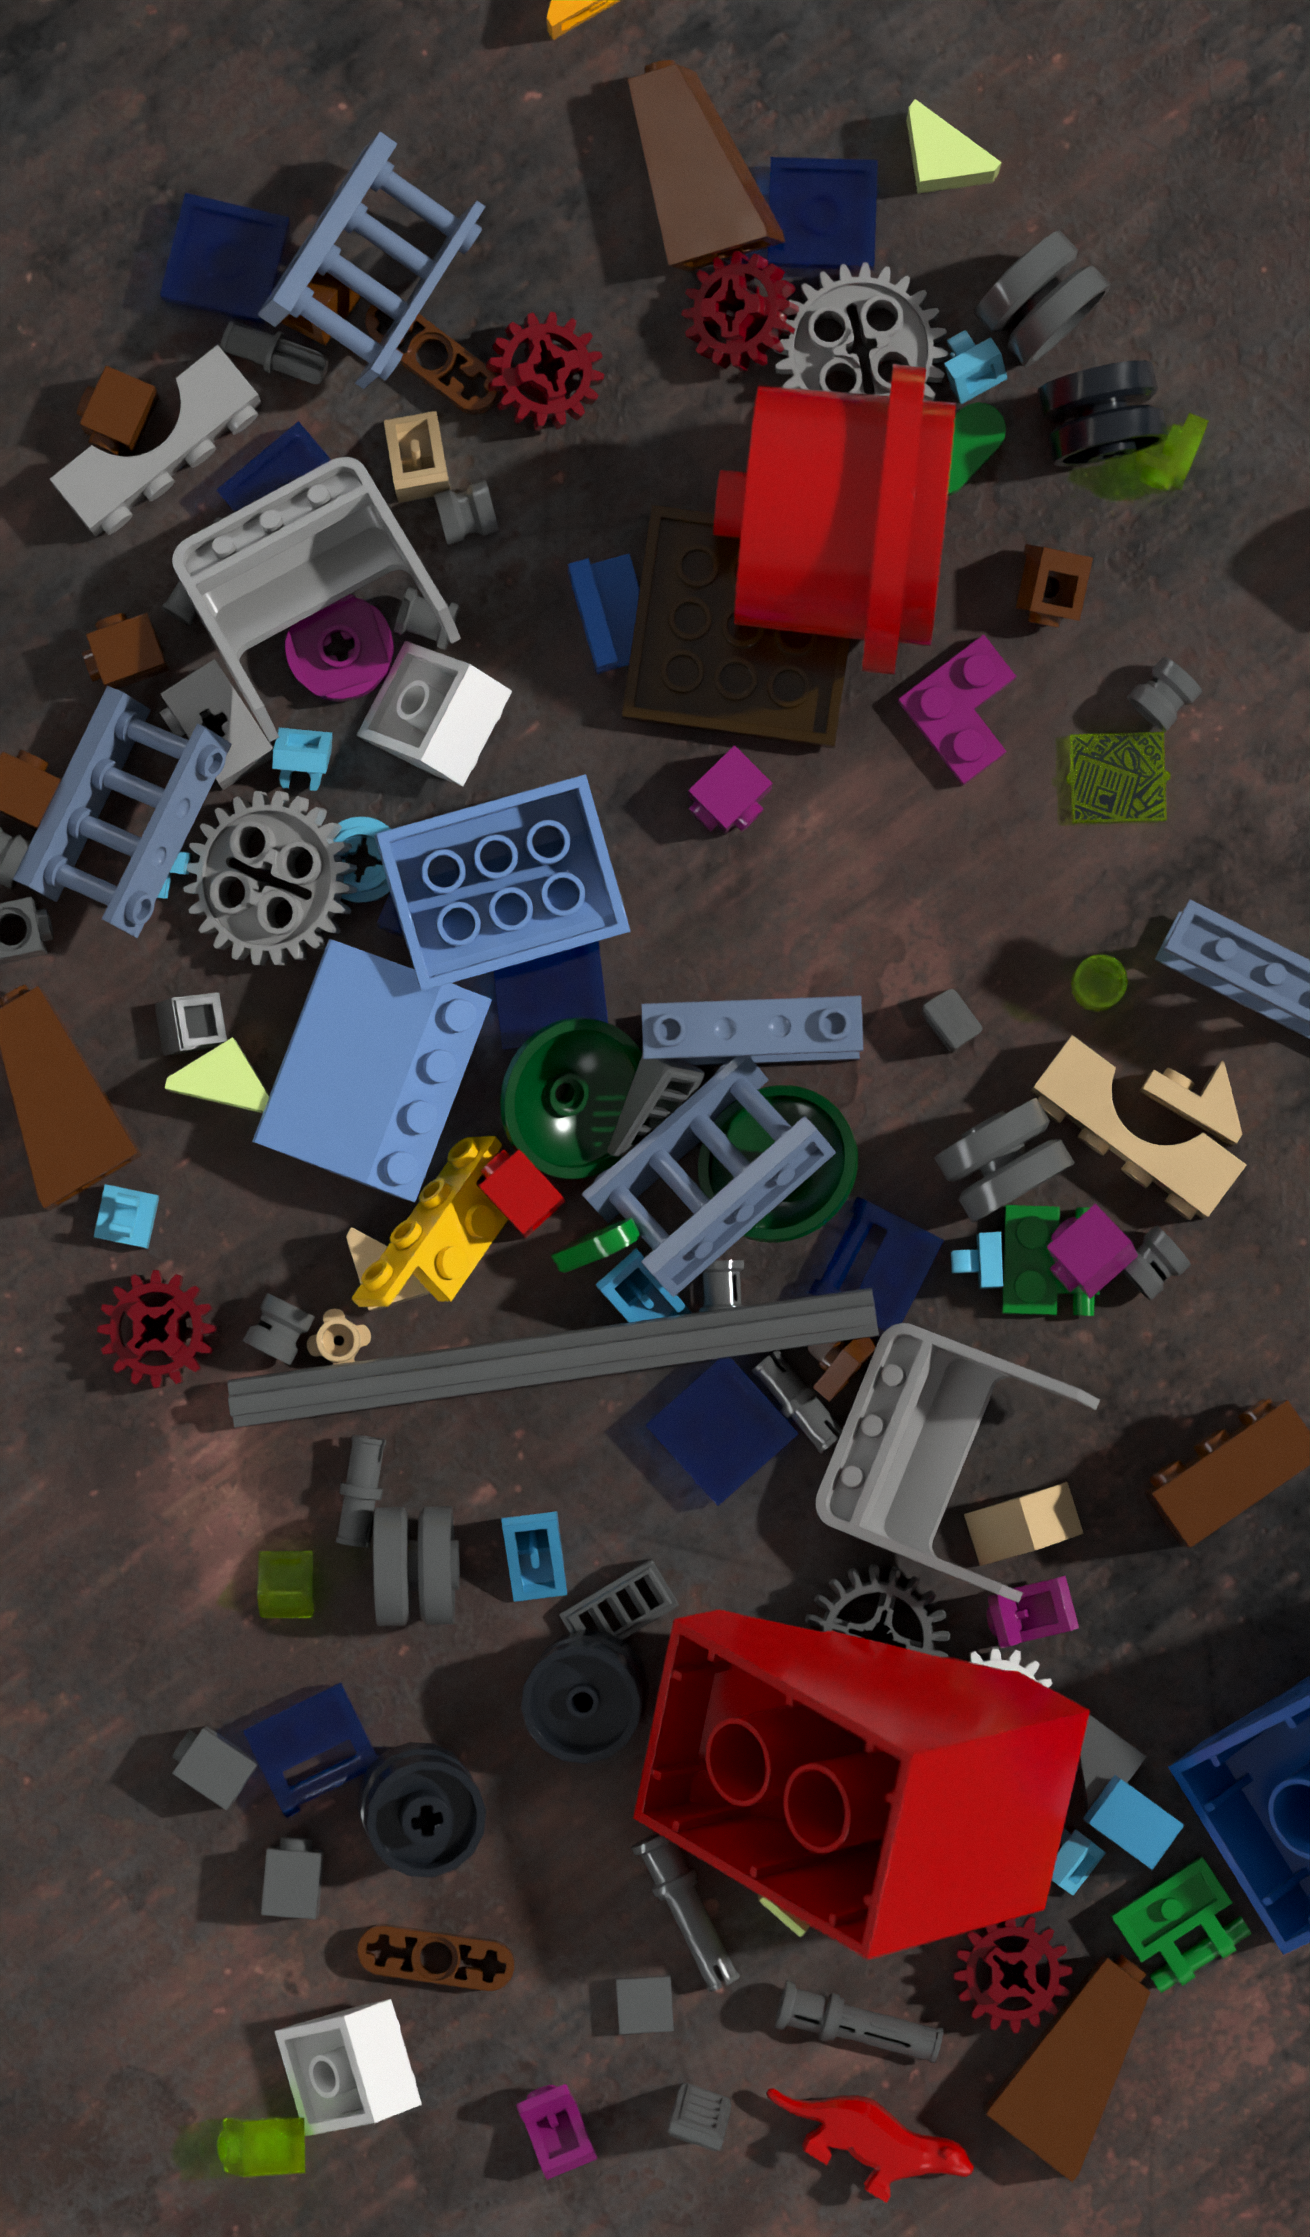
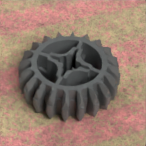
[805,1564,950,1657]

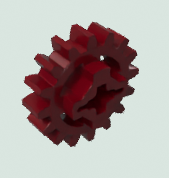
[682,251,799,371]
[486,312,604,431]
[97,1270,217,1388]
[953,1915,1072,2033]

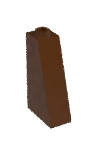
[628,60,785,272]
[0,984,142,1211]
[983,1953,1151,2182]

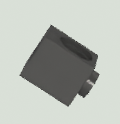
[0,897,54,965]
[172,1726,261,1810]
[261,1837,324,1919]

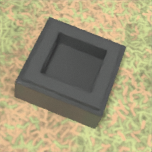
[616,1975,674,2035]

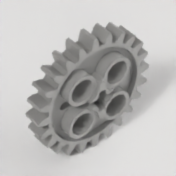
[774,263,948,401]
[183,791,357,966]

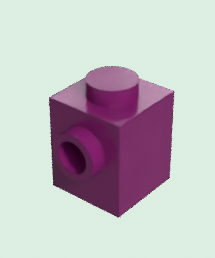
[688,745,773,834]
[1047,1203,1138,1299]

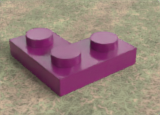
[898,634,1017,786]

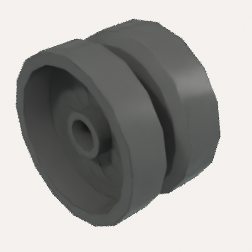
[974,230,1111,368]
[934,1098,1075,1223]
[373,1506,459,1626]

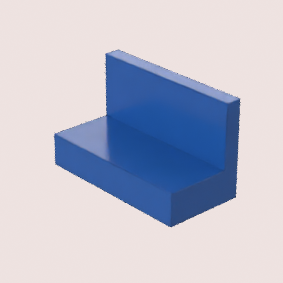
[568,554,640,674]

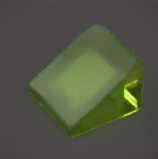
[257,1551,314,1618]

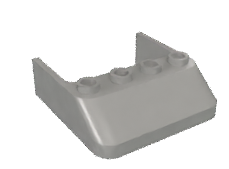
[172,457,461,742]
[816,1323,1100,1603]

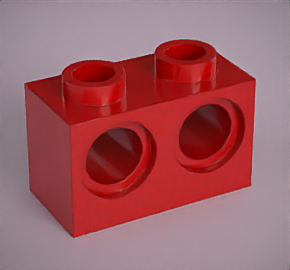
[479,1149,565,1239]

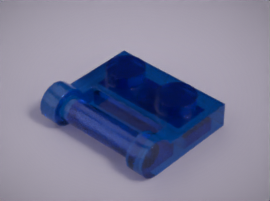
[808,1197,944,1332]
[243,1682,379,1818]

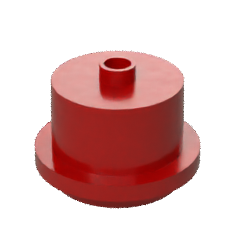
[713,364,956,675]

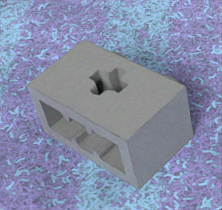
[159,659,273,790]

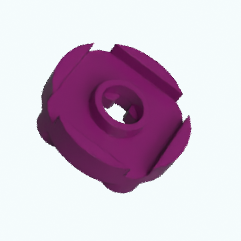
[285,594,394,702]

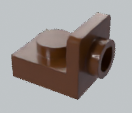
[808,1337,878,1401]

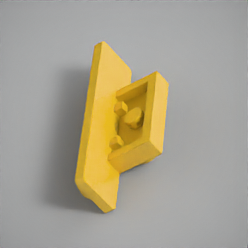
[352,1136,508,1307]

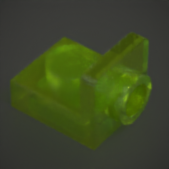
[1132,413,1209,491]
[217,2116,305,2177]

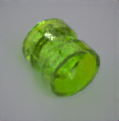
[1070,954,1128,1012]

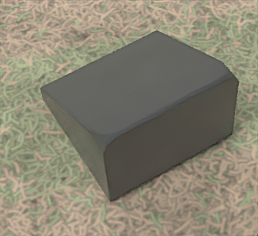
[921,989,982,1053]
[155,992,227,1056]

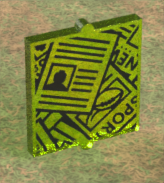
[1065,732,1171,824]

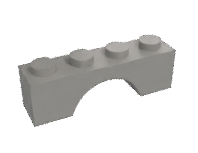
[50,345,262,537]

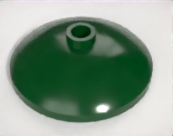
[500,1017,648,1179]
[698,1085,858,1243]

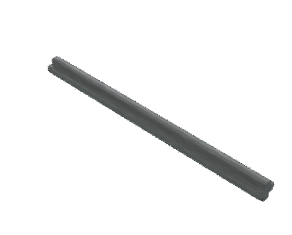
[227,1287,879,1428]

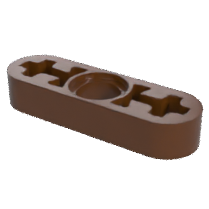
[365,305,499,415]
[357,1924,515,1991]

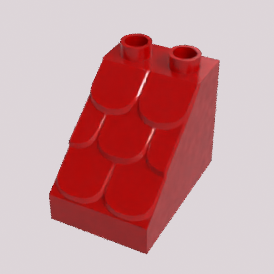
[633,1609,1090,1960]

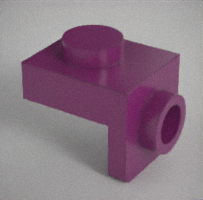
[987,1575,1079,1648]
[516,2085,598,2180]

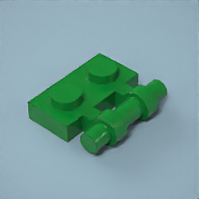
[1001,1205,1100,1316]
[1110,1856,1252,1993]

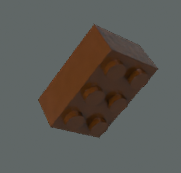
[1144,1398,1310,1548]

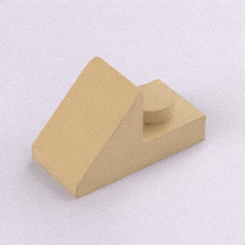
[1139,1060,1242,1147]

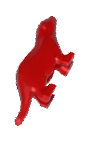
[766,2088,974,2203]

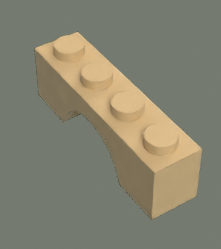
[1030,1035,1246,1220]

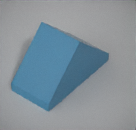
[596,1248,692,1322]
[501,1511,567,1602]
[1083,1775,1184,1870]

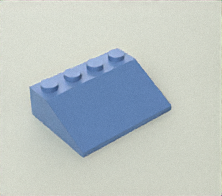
[374,774,631,991]
[252,939,492,1202]

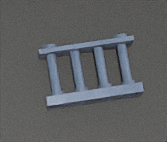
[257,132,486,389]
[13,686,232,938]
[1154,900,1310,1039]
[642,996,863,1066]
[582,1056,836,1298]

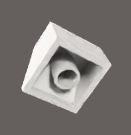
[356,641,512,786]
[274,1999,422,2136]

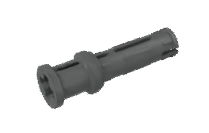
[631,1833,740,1992]
[774,1980,943,2063]

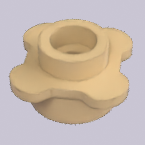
[307,1309,371,1365]

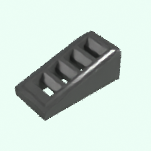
[607,1054,705,1157]
[559,1559,680,1640]
[668,2083,731,2152]

